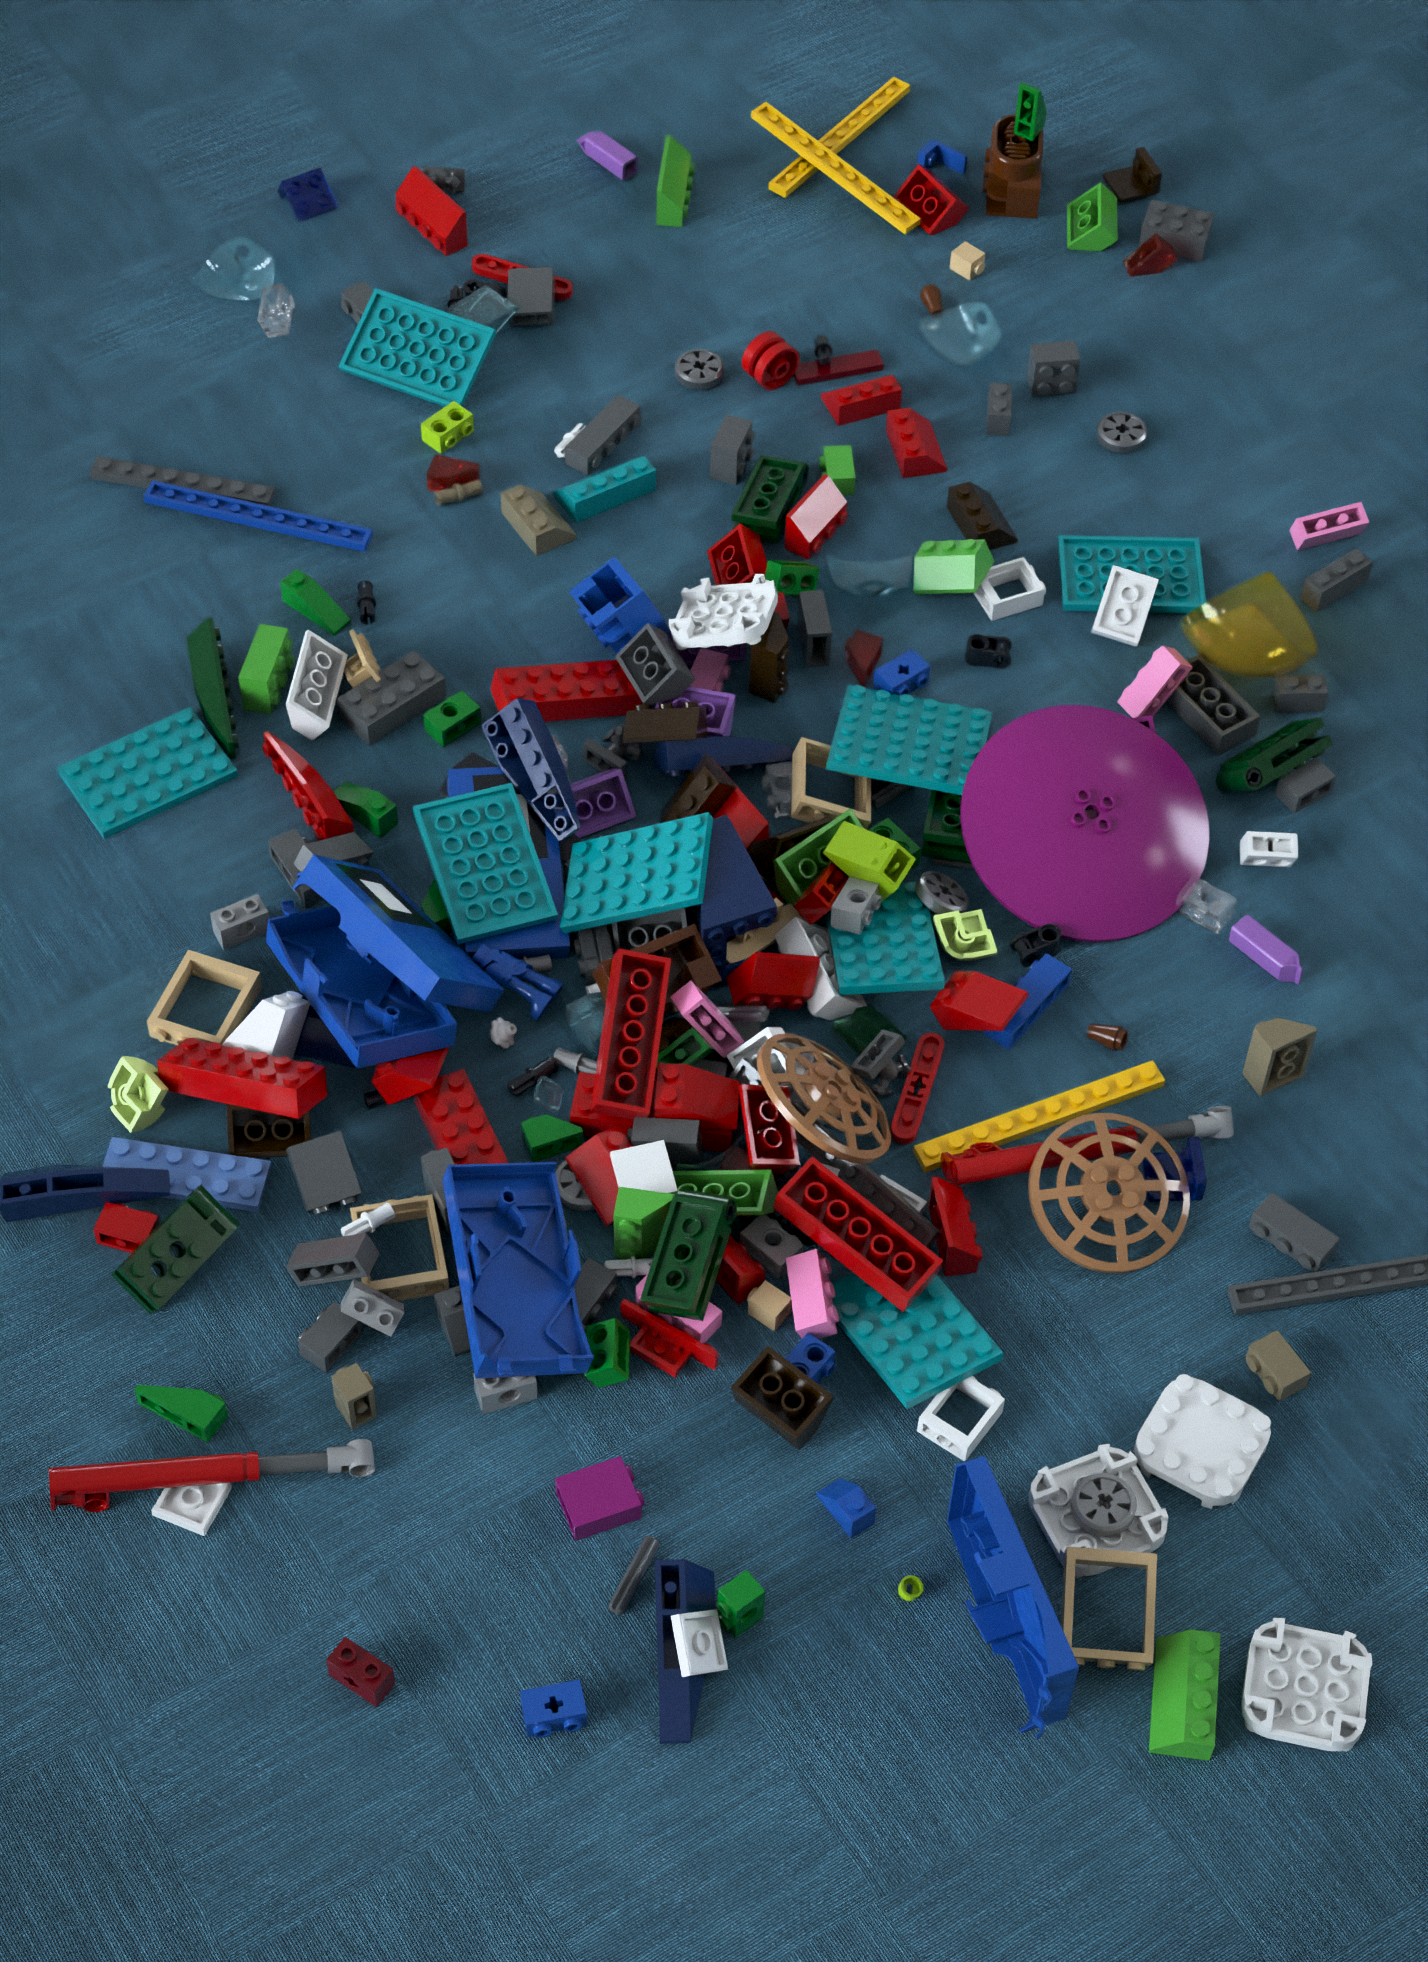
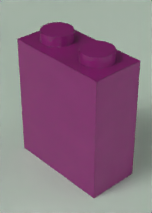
[555,1456,645,1541]

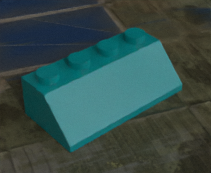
[553,456,656,523]

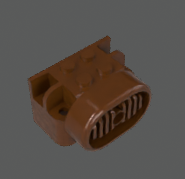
[982,114,1044,219]
[592,923,722,1018]

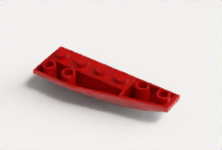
[262,731,354,841]

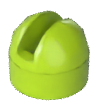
[898,1575,923,1602]

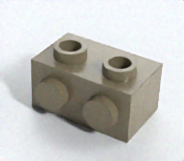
[1245,1330,1311,1402]
[331,1363,377,1430]

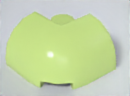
[933,909,998,961]
[108,1056,169,1133]

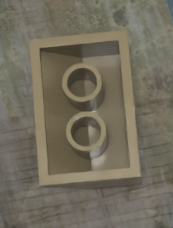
[501,484,577,556]
[1242,1017,1317,1097]

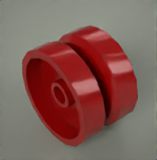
[742,331,800,391]

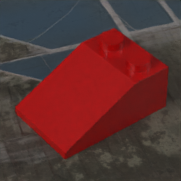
[929,971,1029,1031]
[654,1063,740,1130]

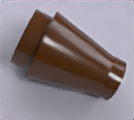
[920,284,944,319]
[1087,1023,1128,1051]

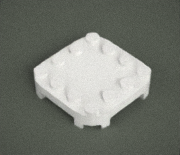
[669,574,778,650]
[1133,1374,1271,1509]
[1029,1444,1169,1578]
[1241,1618,1372,1751]

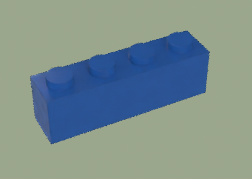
[983,953,1072,1050]

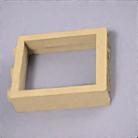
[791,737,871,829]
[147,950,262,1045]
[350,1194,449,1301]
[1061,1547,1157,1671]

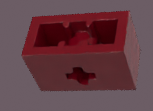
[326,1637,395,1707]

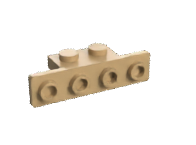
[344,629,381,688]
[726,898,806,964]

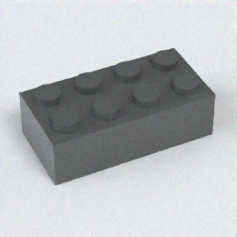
[337,650,446,746]
[1166,654,1261,755]

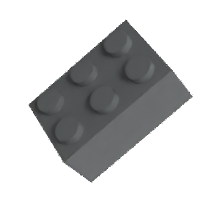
[1139,200,1215,261]

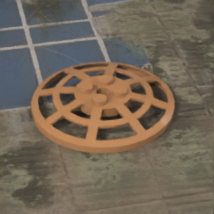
[757,1034,891,1164]
[1028,1113,1190,1274]

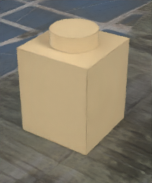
[950,241,985,281]
[747,1280,792,1332]

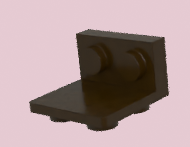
[1103,147,1162,203]

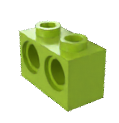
[421,401,474,454]

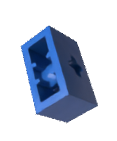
[873,649,931,696]
[520,1679,587,1738]

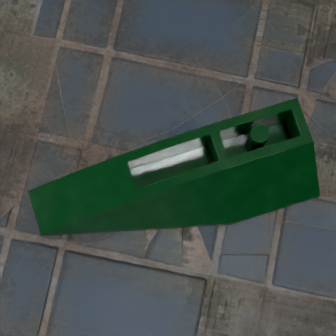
[186,617,239,759]

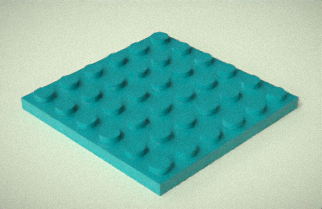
[826,685,992,795]

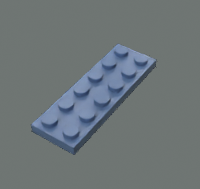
[103,1137,272,1212]

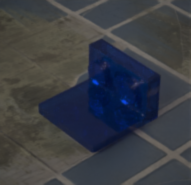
[277,168,338,221]
[1142,1136,1207,1202]

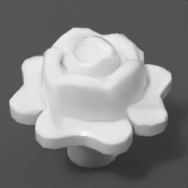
[490,1017,517,1049]

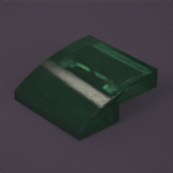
[831,1005,907,1055]

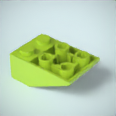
[823,821,916,902]

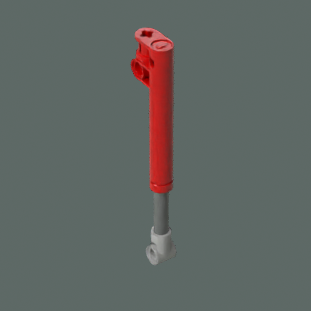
[940,1106,1234,1186]
[49,1439,375,1512]

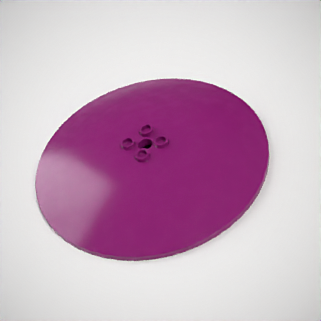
[960,705,1209,943]

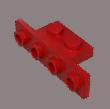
[621,1299,719,1378]

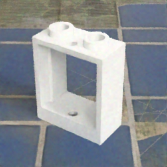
[974,557,1046,621]
[917,1376,1005,1462]

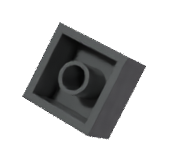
[1026,341,1080,396]
[710,414,755,485]

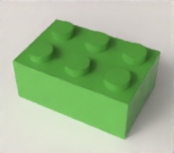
[238,624,295,715]

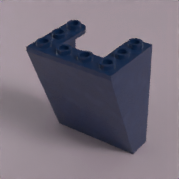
[698,815,777,992]

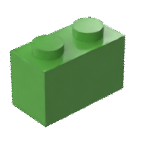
[819,445,856,495]

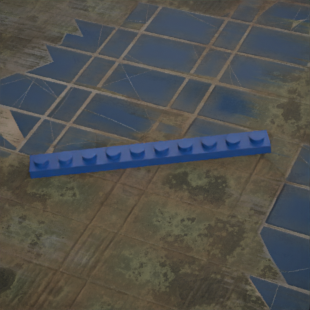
[143,480,373,552]

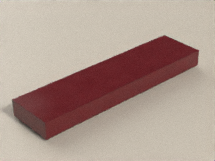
[793,349,884,385]

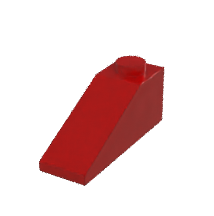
[793,861,849,925]

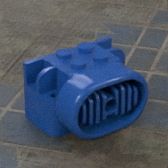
[569,557,671,655]

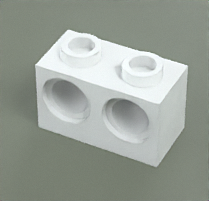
[1240,831,1298,867]

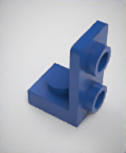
[917,139,968,174]

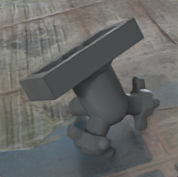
[422,166,466,193]
[583,724,643,780]
[850,1029,911,1095]

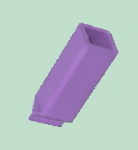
[576,130,638,181]
[1229,914,1303,985]

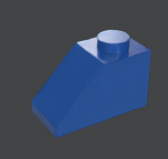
[816,1478,876,1539]

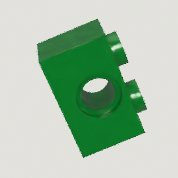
[423,690,481,748]
[717,1569,765,1638]

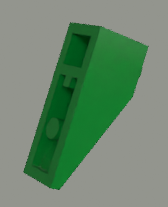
[1014,82,1047,142]
[280,569,351,636]
[333,782,398,839]
[134,1385,228,1443]

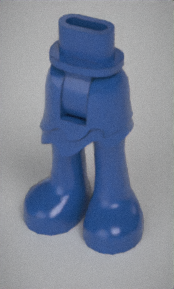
[472,943,564,1021]

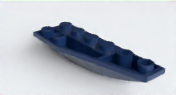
[481,698,581,842]
[653,736,795,776]
[0,1164,170,1222]
[655,1559,716,1744]

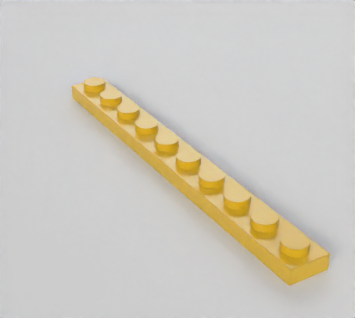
[768,77,910,198]
[751,102,921,235]
[913,1060,1165,1173]

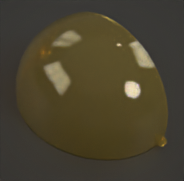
[1179,572,1319,679]

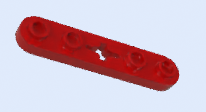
[471,254,573,301]
[891,1032,945,1144]

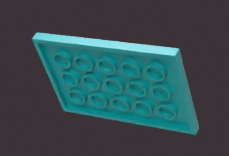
[338,288,497,407]
[1057,535,1207,613]
[57,707,238,839]
[413,783,558,944]
[560,812,713,933]
[825,882,945,995]
[832,1273,1003,1409]

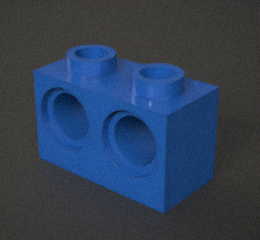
[785,1332,836,1384]

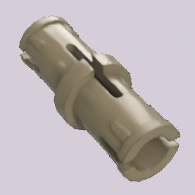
[434,479,483,506]

